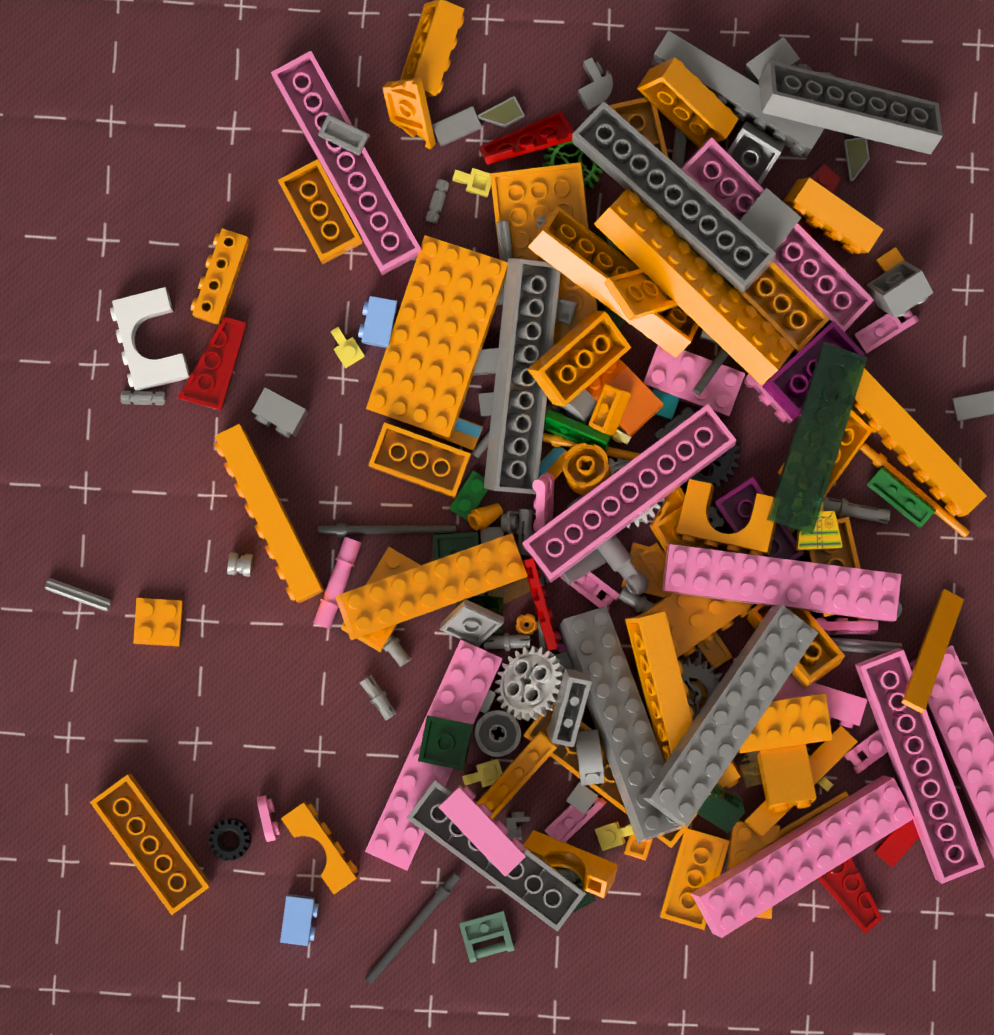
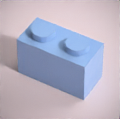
[358,296,398,348]
[280,894,319,946]

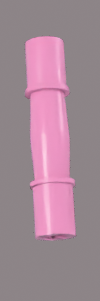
[313,537,362,629]

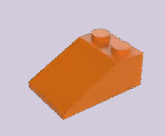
[585,359,664,437]

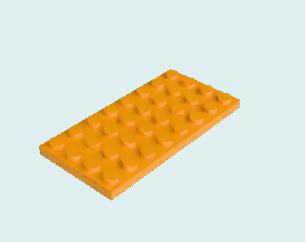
[490,162,598,346]
[366,235,508,438]

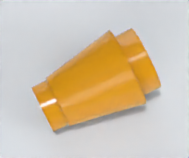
[468,503,503,531]

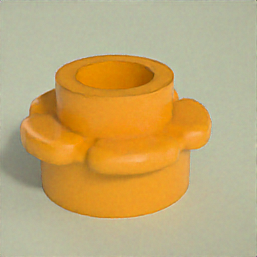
[515,613,538,635]

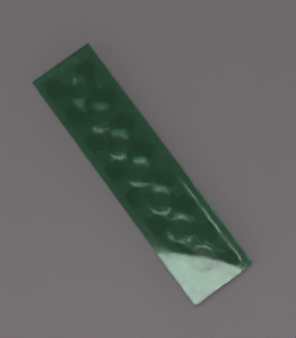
[767,342,868,535]

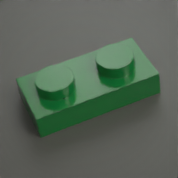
[449,471,489,522]

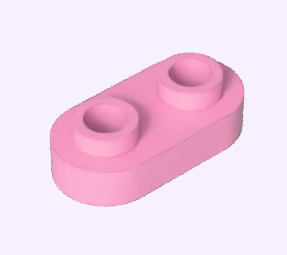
[257,795,280,842]

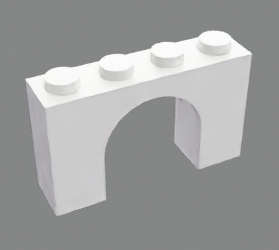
[110,287,190,391]

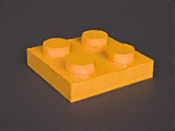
[133,598,183,646]

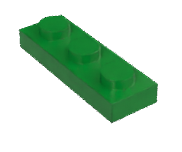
[544,409,611,453]
[867,466,936,528]

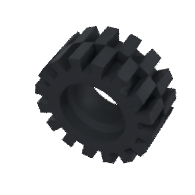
[208,818,251,861]

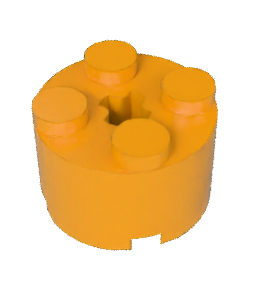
[563,443,612,497]

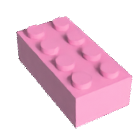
[643,344,745,419]
[438,785,526,876]

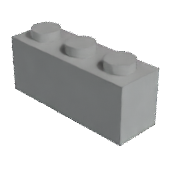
[547,668,592,747]

